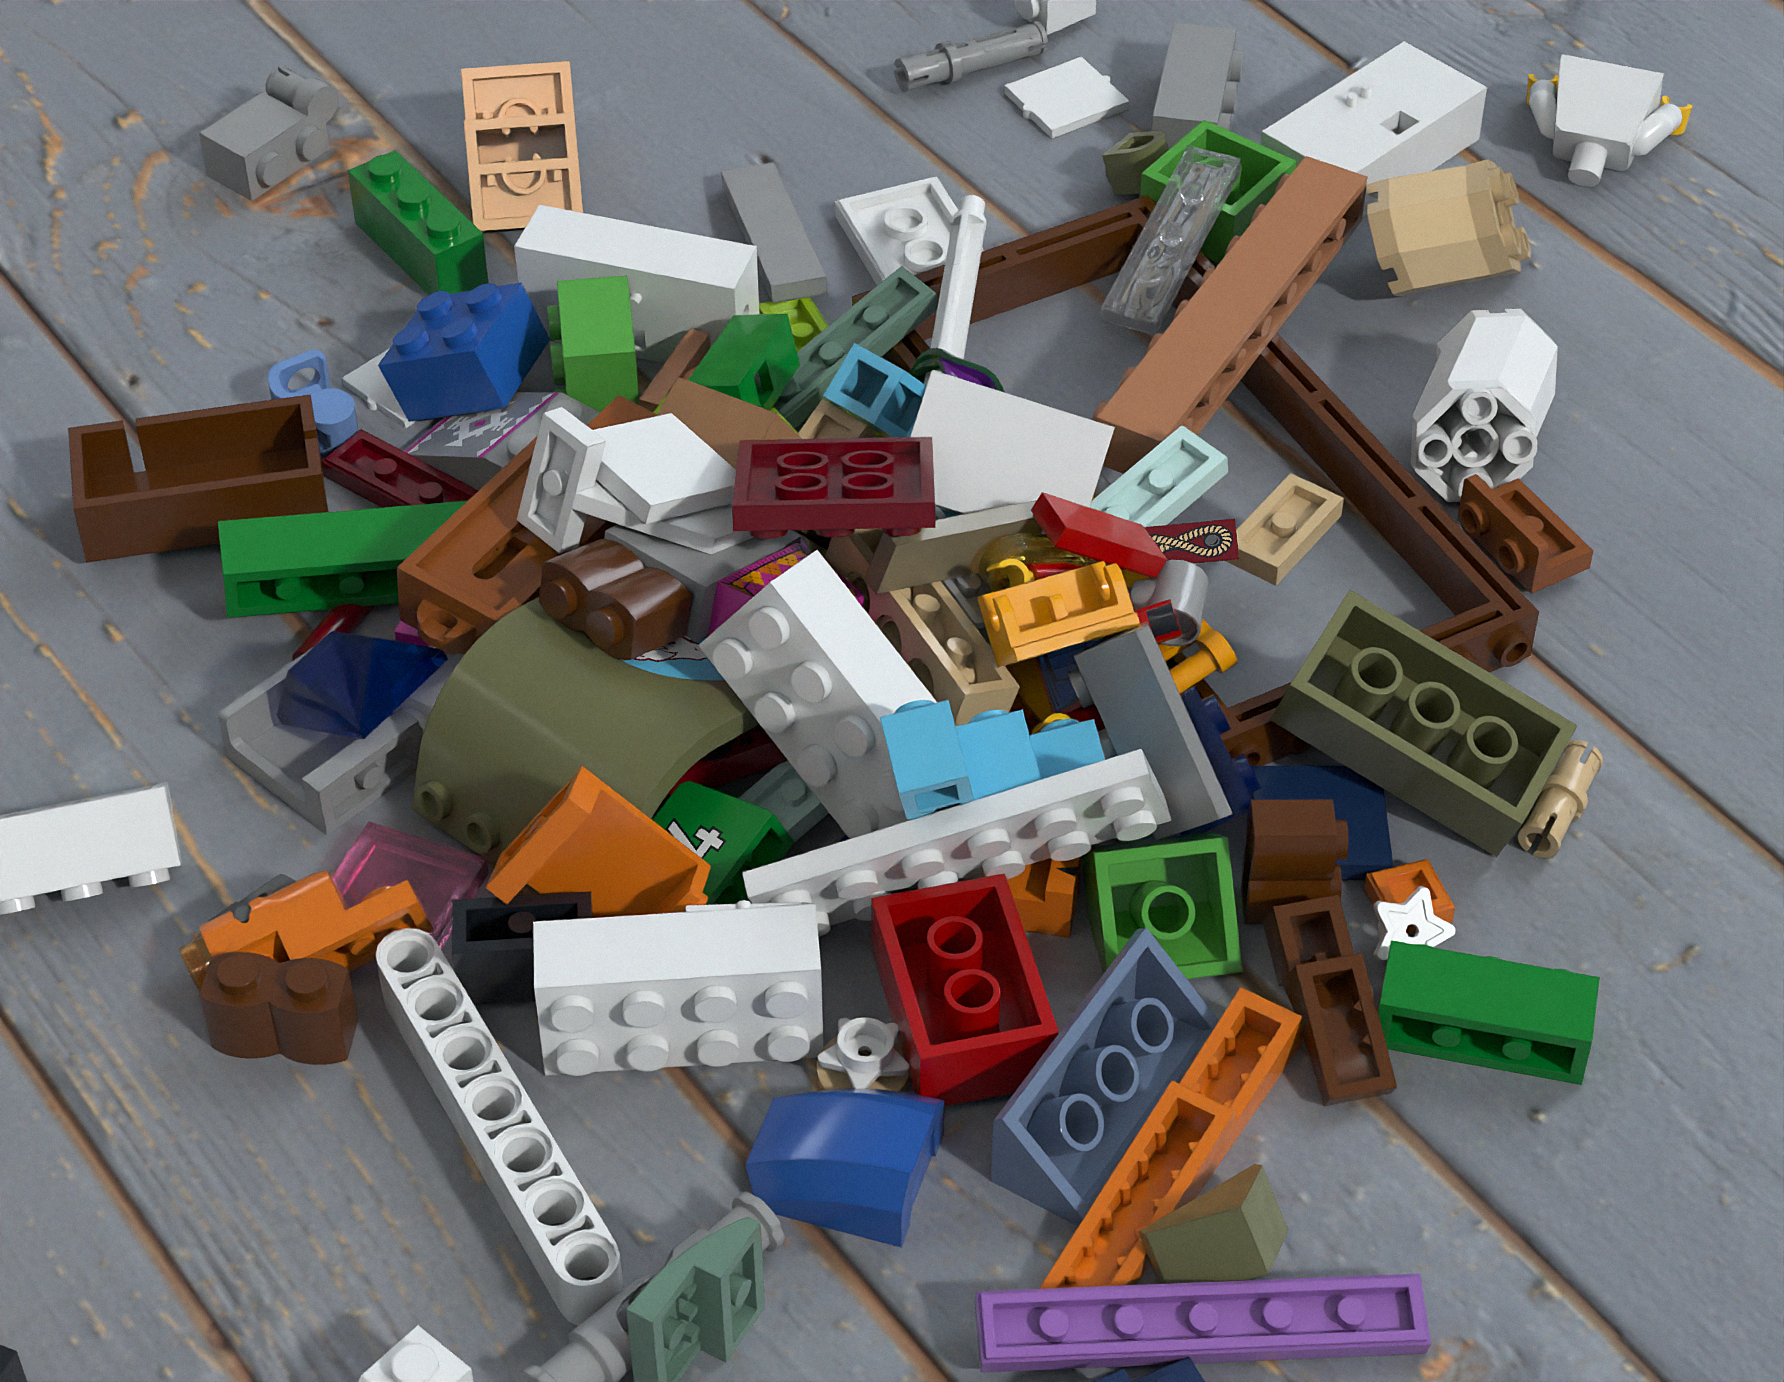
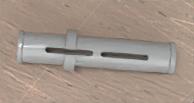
[894,21,1048,92]

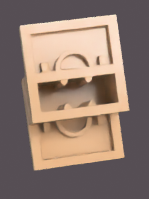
[461,61,583,231]

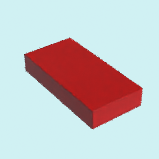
[1031,492,1168,578]

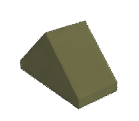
[1138,1164,1289,1284]

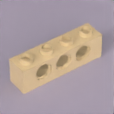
[824,529,1020,726]

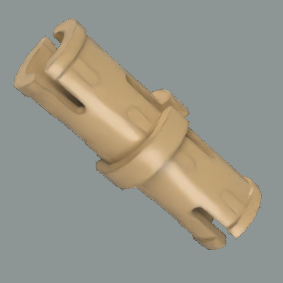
[1518,740,1603,858]

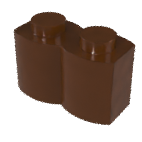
[539,539,692,660]
[1241,799,1348,924]
[199,952,358,1065]

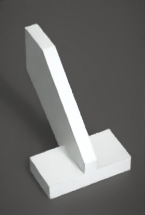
[517,407,753,554]

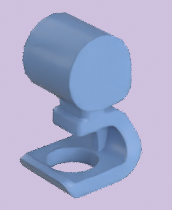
[268,350,359,458]

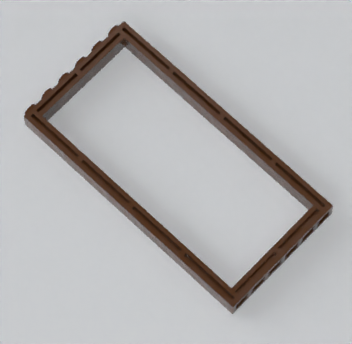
[852,195,1539,783]

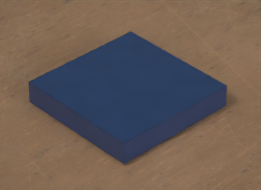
[1249,766,1393,880]

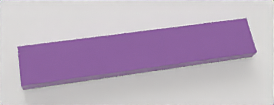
[974,1273,1431,1373]

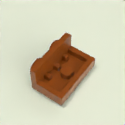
[1457,474,1594,594]

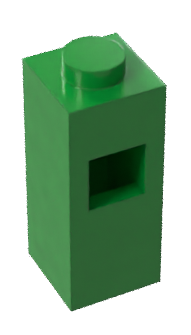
[688,314,800,411]

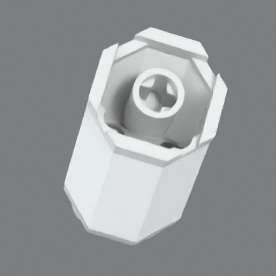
[1411,309,1558,502]

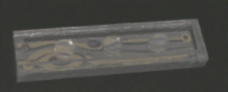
[1101,145,1241,335]

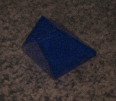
[276,631,448,739]

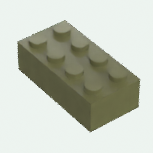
[1270,589,1578,857]

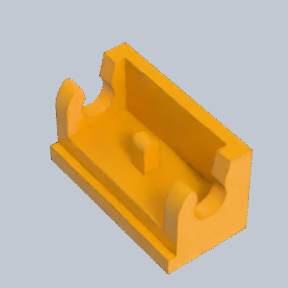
[977,561,1140,668]

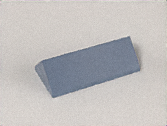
[991,927,1219,1226]

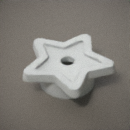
[1373,886,1456,961]
[818,1017,909,1089]

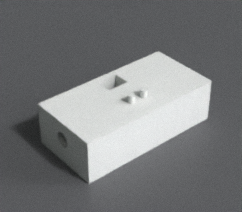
[1261,41,1487,216]
[514,205,759,363]

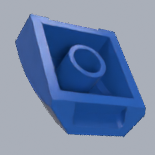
[745,1088,944,1248]

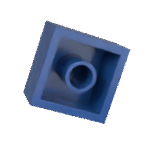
[378,283,550,422]

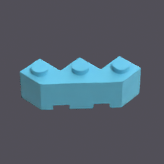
[880,700,1105,820]

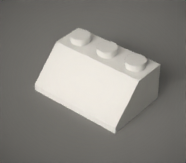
[0,782,182,915]

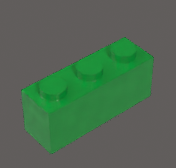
[347,150,489,295]
[1378,940,1600,1085]

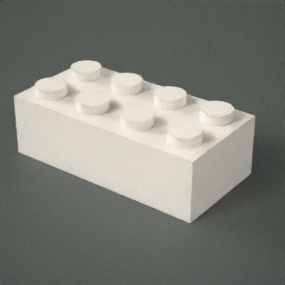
[698,550,956,839]
[533,904,823,1076]

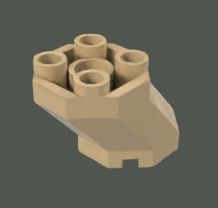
[1367,159,1531,297]

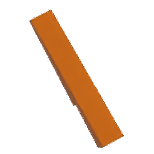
[1039,987,1302,1289]

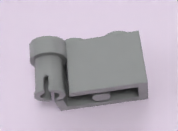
[199,65,339,201]

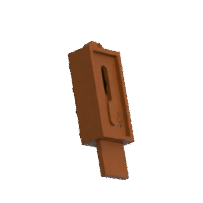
[397,395,657,655]

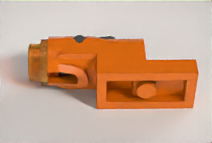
[179,870,434,991]

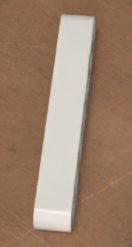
[375,928,623,1326]

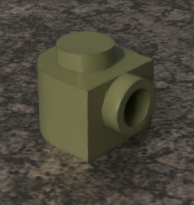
[1102,131,1169,198]

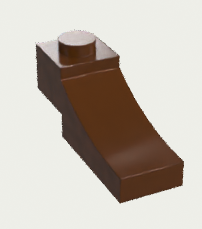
[1262,895,1397,1106]

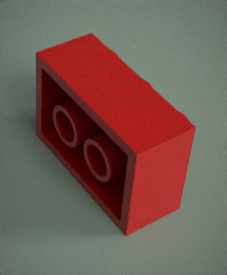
[871,873,1059,1106]

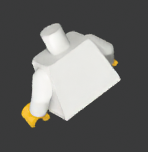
[1526,54,1693,187]

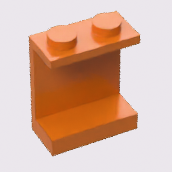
[485,766,711,918]

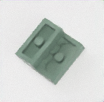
[626,1216,765,1382]

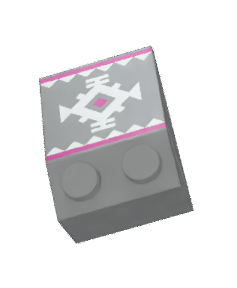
[404,392,600,491]

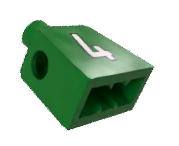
[652,781,794,905]

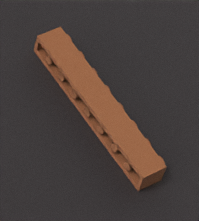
[1091,156,1368,474]

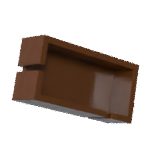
[68,394,329,562]

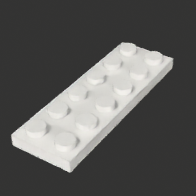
[742,749,1172,937]

